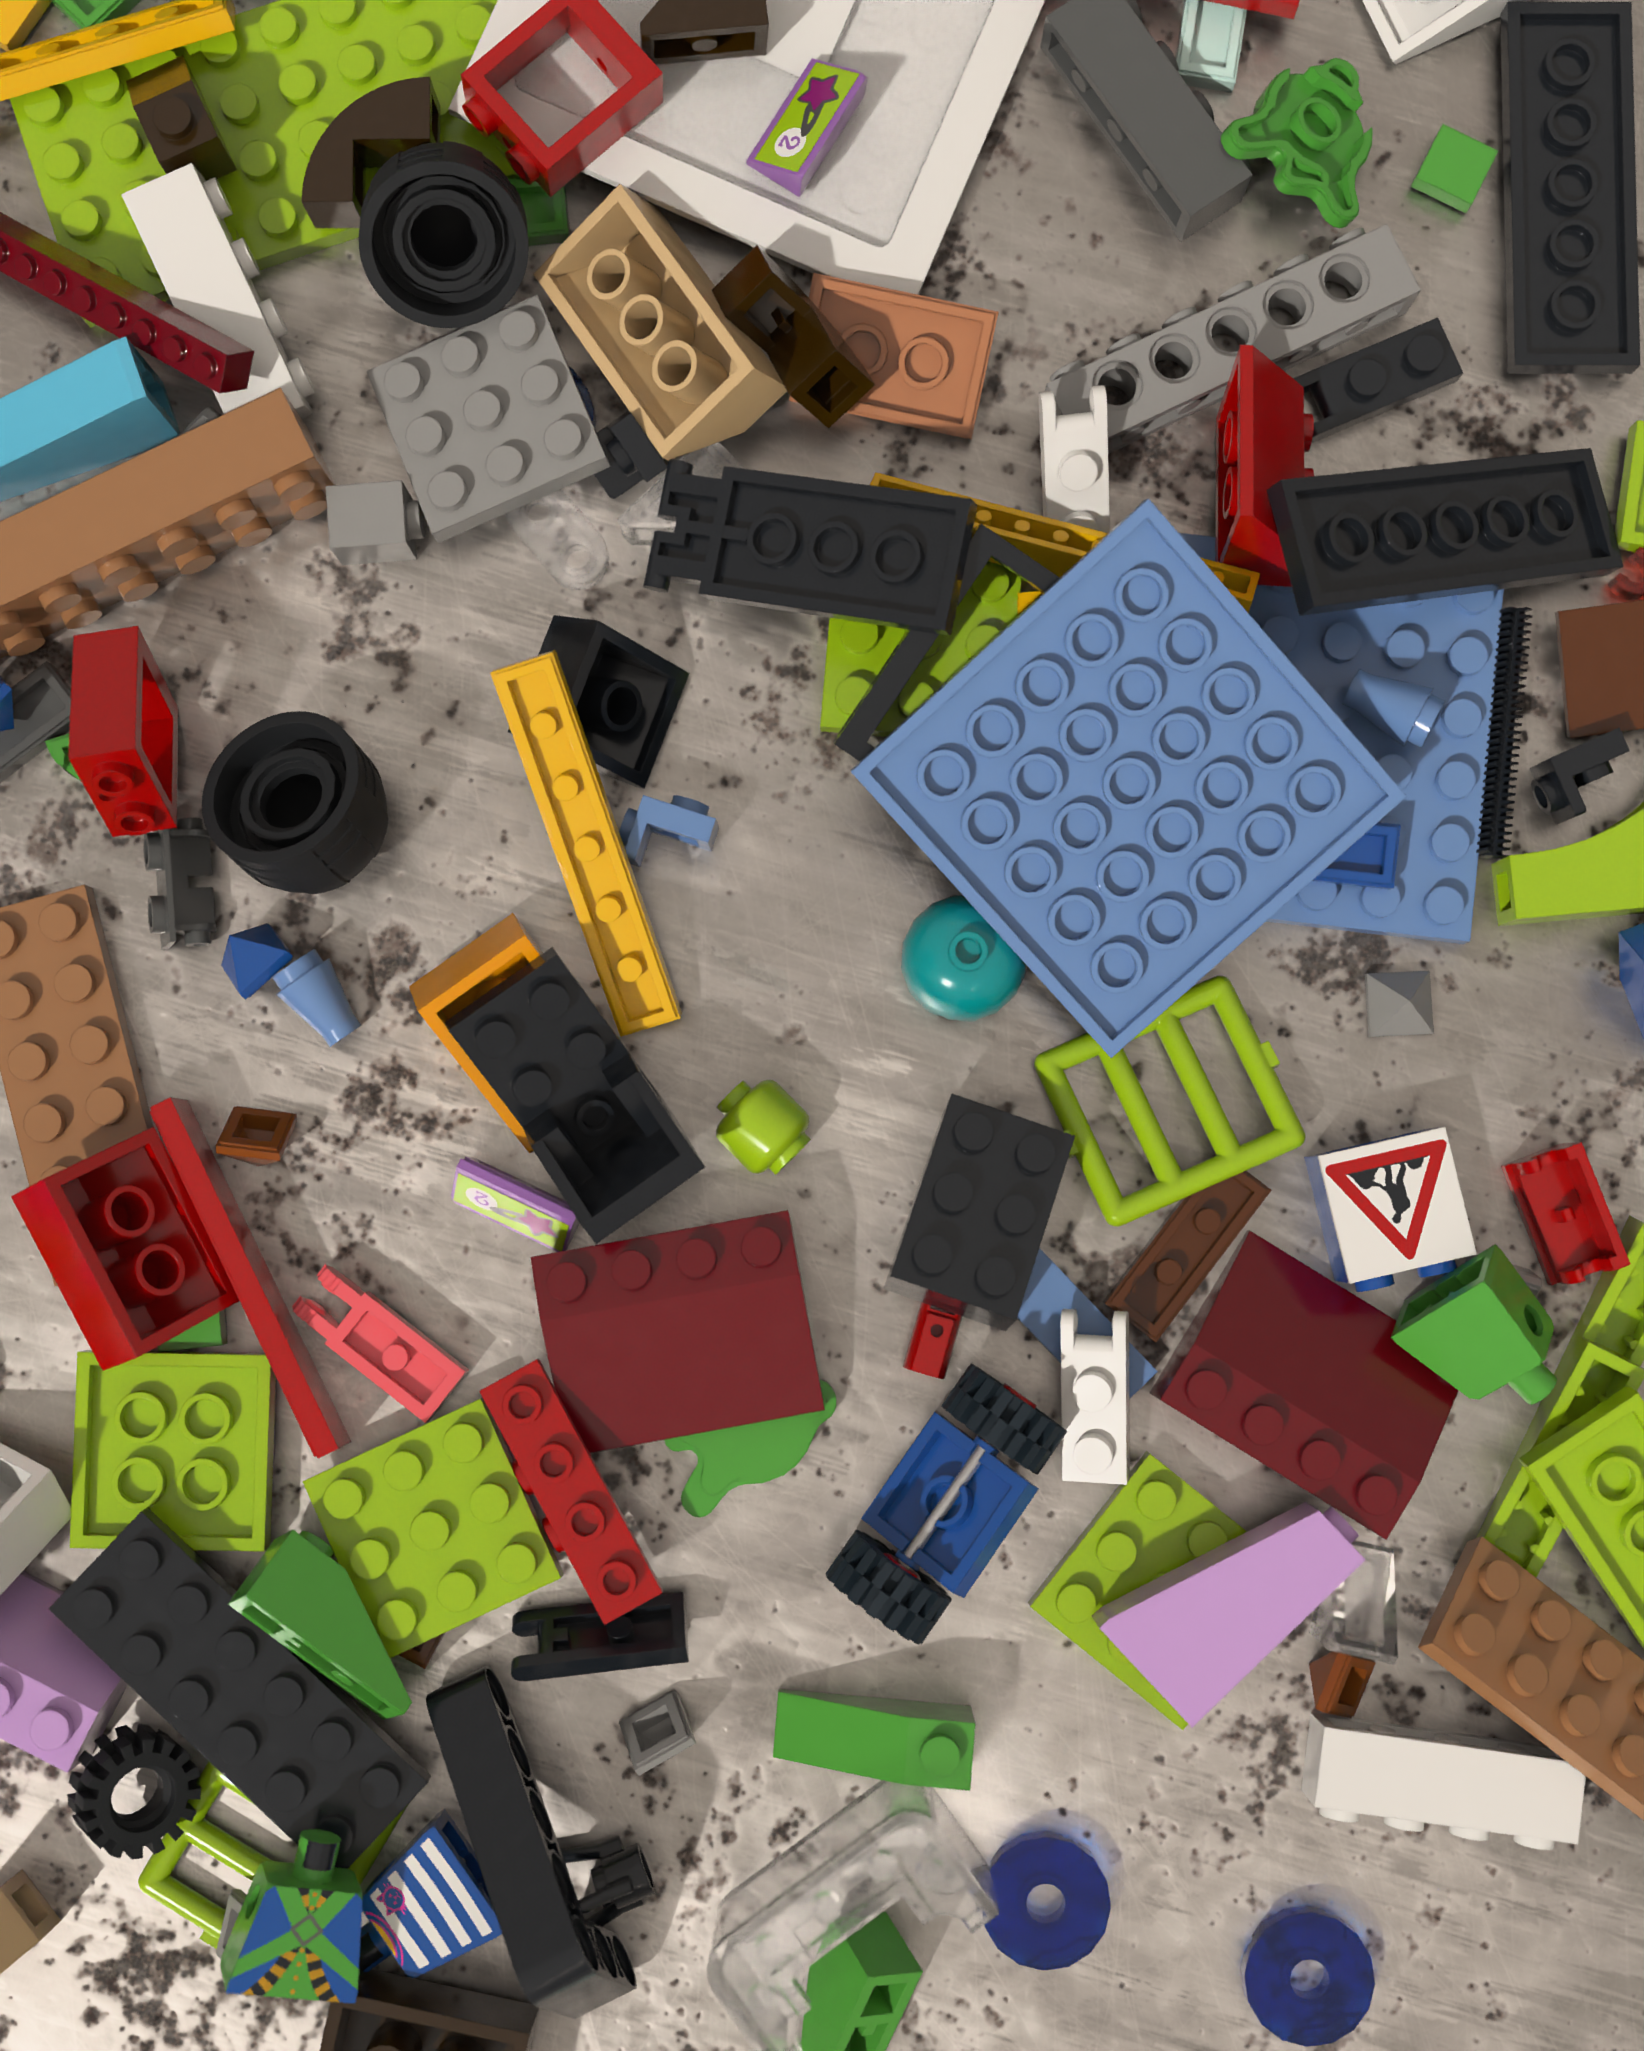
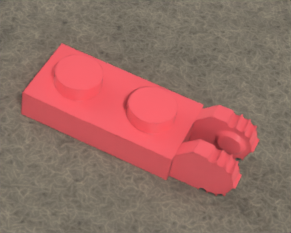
[292,1264,469,1423]

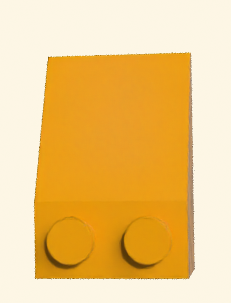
[409,913,543,1153]

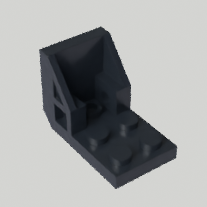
[445,947,705,1244]

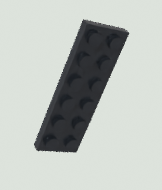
[1500,2,1640,374]
[1267,448,1624,616]
[49,1507,431,1869]

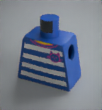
[359,1809,502,1978]

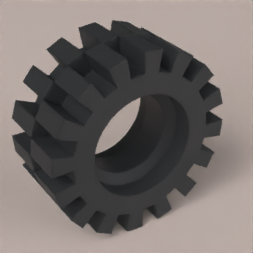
[67,1724,202,1860]

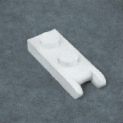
[1039,385,1110,533]
[1060,1308,1130,1485]

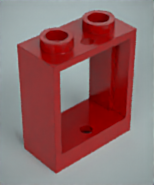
[461,0,663,197]
[68,626,178,837]

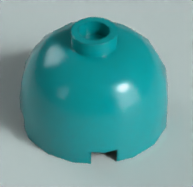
[901,895,1027,1022]

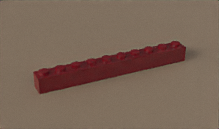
[0,212,254,394]

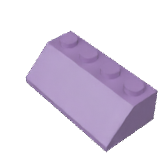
[0,1571,128,1773]

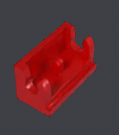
[1501,1142,1631,1285]

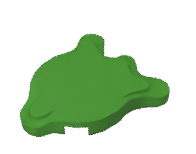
[1221,58,1373,228]
[665,1379,837,1517]

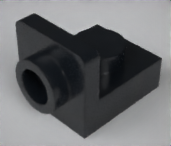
[594,412,667,499]
[1530,728,1630,824]

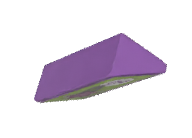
[746,58,868,198]
[451,1157,580,1252]

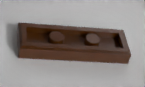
[1103,1154,1271,1342]

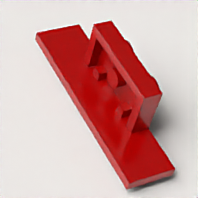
[479,1358,664,1625]

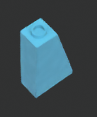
[0,337,180,502]

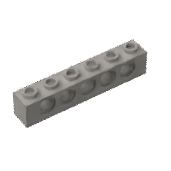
[1045,224,1421,454]

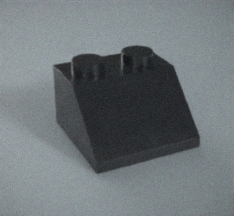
[508,615,689,789]

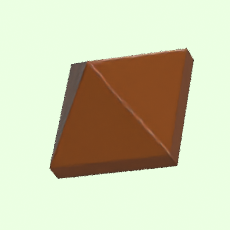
[216,1106,297,1167]
[1309,1647,1376,1718]

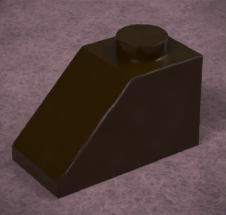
[640,0,769,65]
[126,55,237,181]

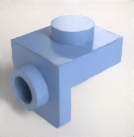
[619,795,719,867]

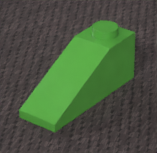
[228,1529,412,1720]
[773,1689,976,1791]
[800,1912,923,2051]

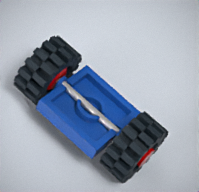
[825,1363,1068,1644]

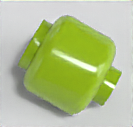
[716,1080,811,1175]

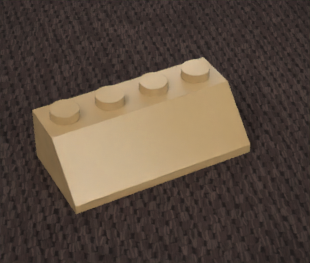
[533,184,787,461]

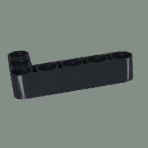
[426,1665,637,2019]

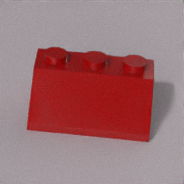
[1215,345,1314,587]
[11,1126,239,1371]

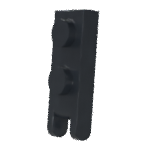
[1293,317,1463,443]
[511,1592,689,1681]

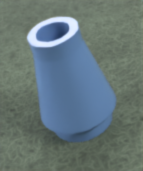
[1342,669,1445,748]
[272,949,361,1047]

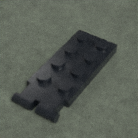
[643,459,977,636]

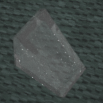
[1309,1541,1398,1665]

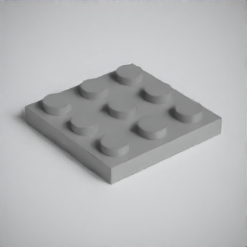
[366,295,611,543]

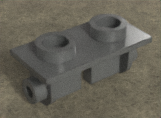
[143,818,217,950]

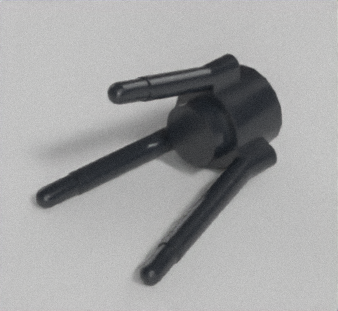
[560,1836,656,1927]

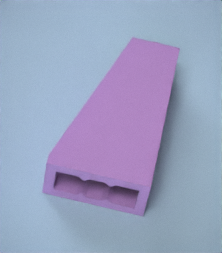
[1092,1502,1366,1728]

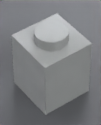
[326,480,425,565]

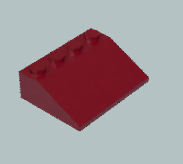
[531,1210,825,1454]
[1149,1230,1459,1540]

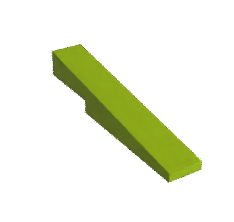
[1476,1215,1644,1577]

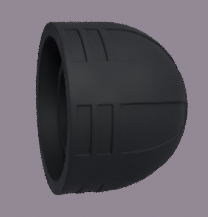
[359,141,529,328]
[202,711,388,894]

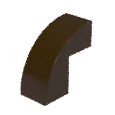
[301,77,440,228]
[712,245,875,428]

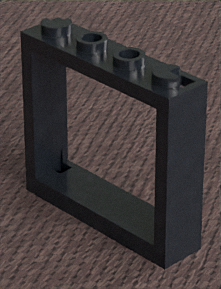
[833,524,1059,761]

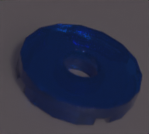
[979,1831,1111,1971]
[1240,1906,1375,2047]

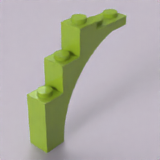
[1491,801,1644,926]

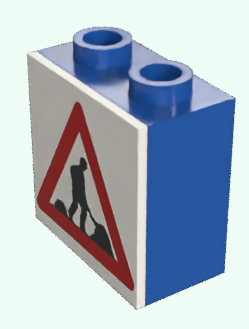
[1304,1127,1477,1292]

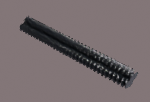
[1476,607,1533,859]

